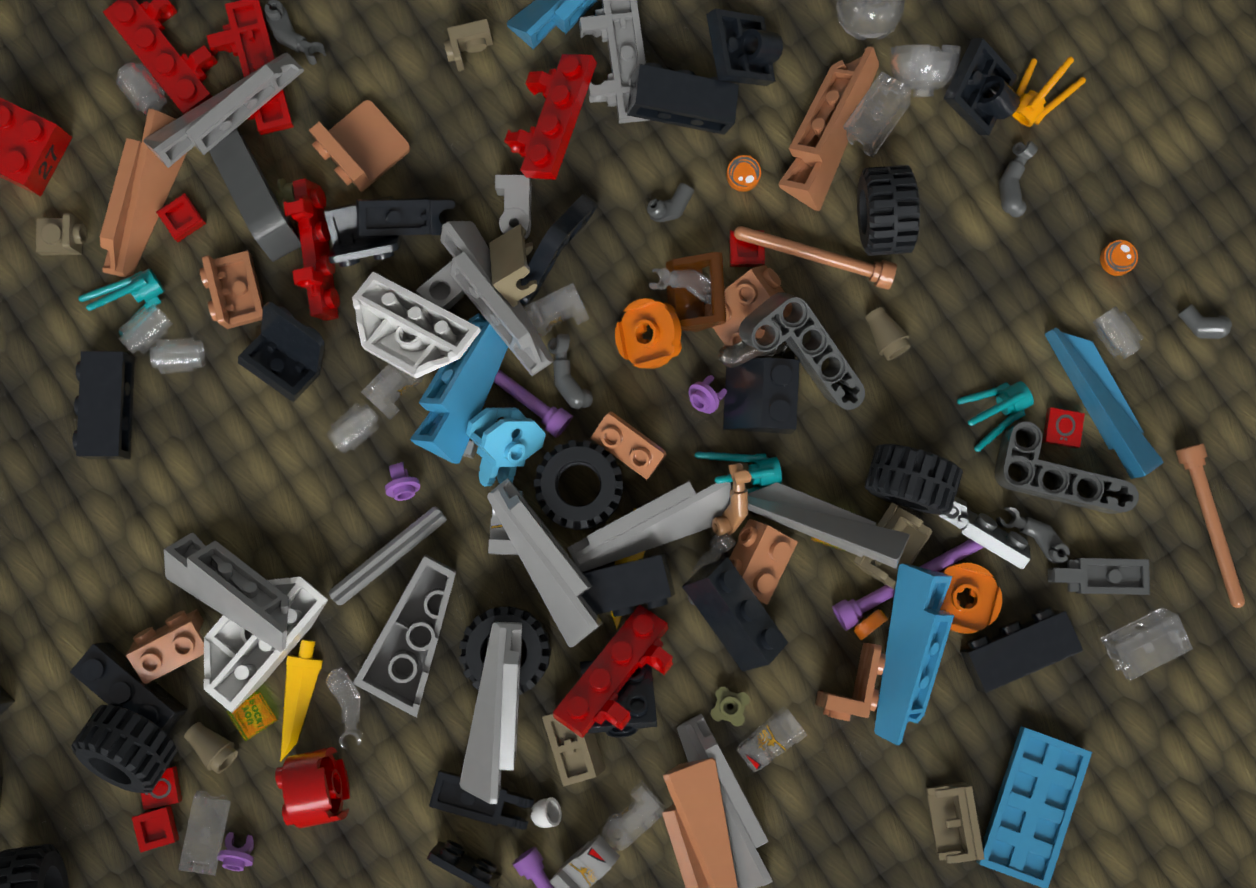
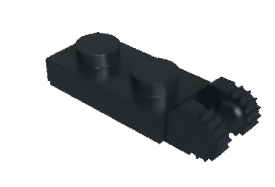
[429,770,534,830]

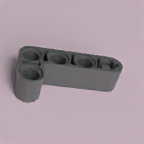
[209,128,301,262]
[739,292,865,410]
[995,421,1139,514]

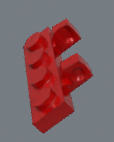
[103,0,218,115]
[206,0,294,135]
[504,54,597,180]
[283,178,340,321]
[553,605,673,738]

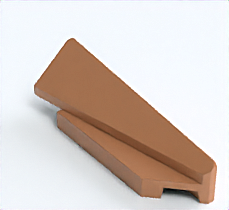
[778,47,879,211]
[100,109,187,278]
[662,758,738,888]

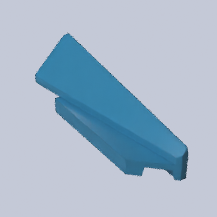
[507,0,598,49]
[410,313,508,464]
[1044,328,1164,479]
[874,564,954,745]

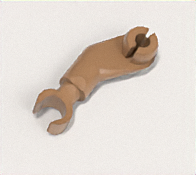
[712,463,752,536]

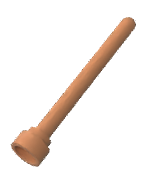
[734,226,897,290]
[1175,443,1245,608]

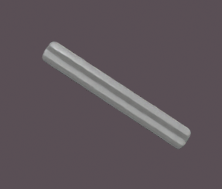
[328,506,447,605]

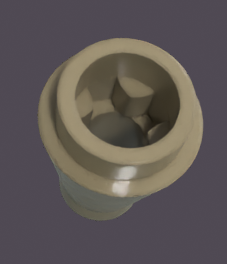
[865,307,911,361]
[184,722,238,774]

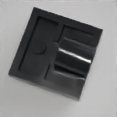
[706,9,783,86]
[943,38,1020,135]
[580,660,657,738]

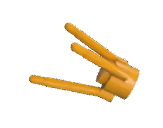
[1012,56,1086,127]

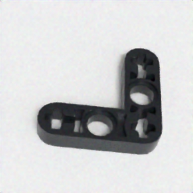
[519,194,599,307]

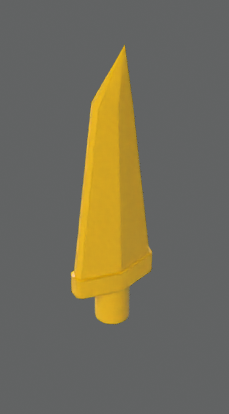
[280,639,323,762]

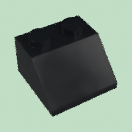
[723,358,800,434]

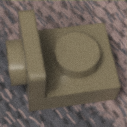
[444,19,493,71]
[36,213,87,255]

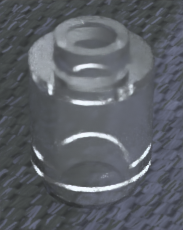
[116,62,167,116]
[119,304,173,354]
[1092,306,1144,359]
[150,337,205,374]
[326,403,380,454]

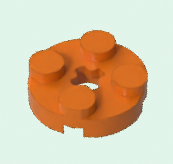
[615,298,682,369]
[940,563,1002,634]

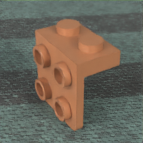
[309,100,410,193]
[704,265,792,360]
[815,643,886,721]

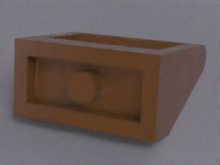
[666,252,726,332]

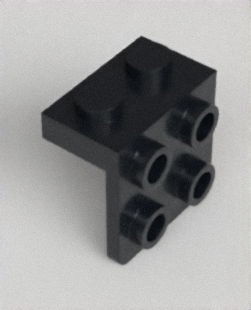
[324,196,403,267]
[238,302,325,403]
[427,840,502,888]

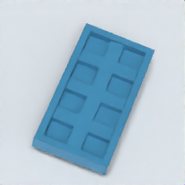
[976,726,1092,888]

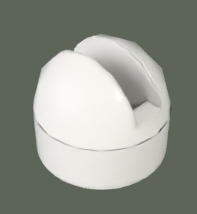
[531,797,562,828]

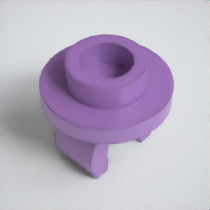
[688,375,727,414]
[385,462,420,501]
[217,832,254,871]

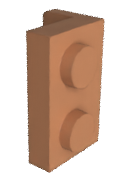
[200,250,264,329]
[591,411,667,480]
[729,519,798,605]
[126,609,204,684]

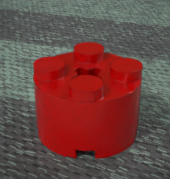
[275,747,350,829]

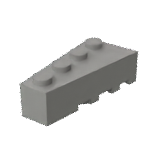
[353,554,456,718]

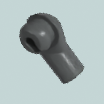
[647,183,694,223]
[1177,304,1232,339]

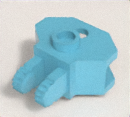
[466,408,546,487]

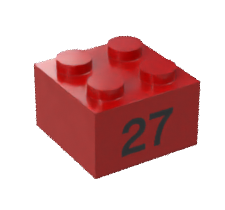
[0,98,73,197]

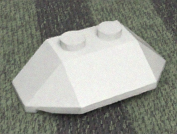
[352,272,481,378]
[204,577,328,713]

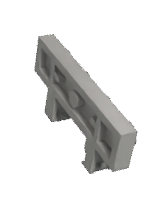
[579,0,648,124]

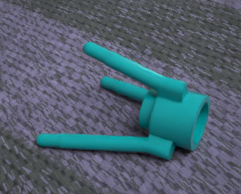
[78,268,165,336]
[957,381,1034,452]
[695,452,782,494]

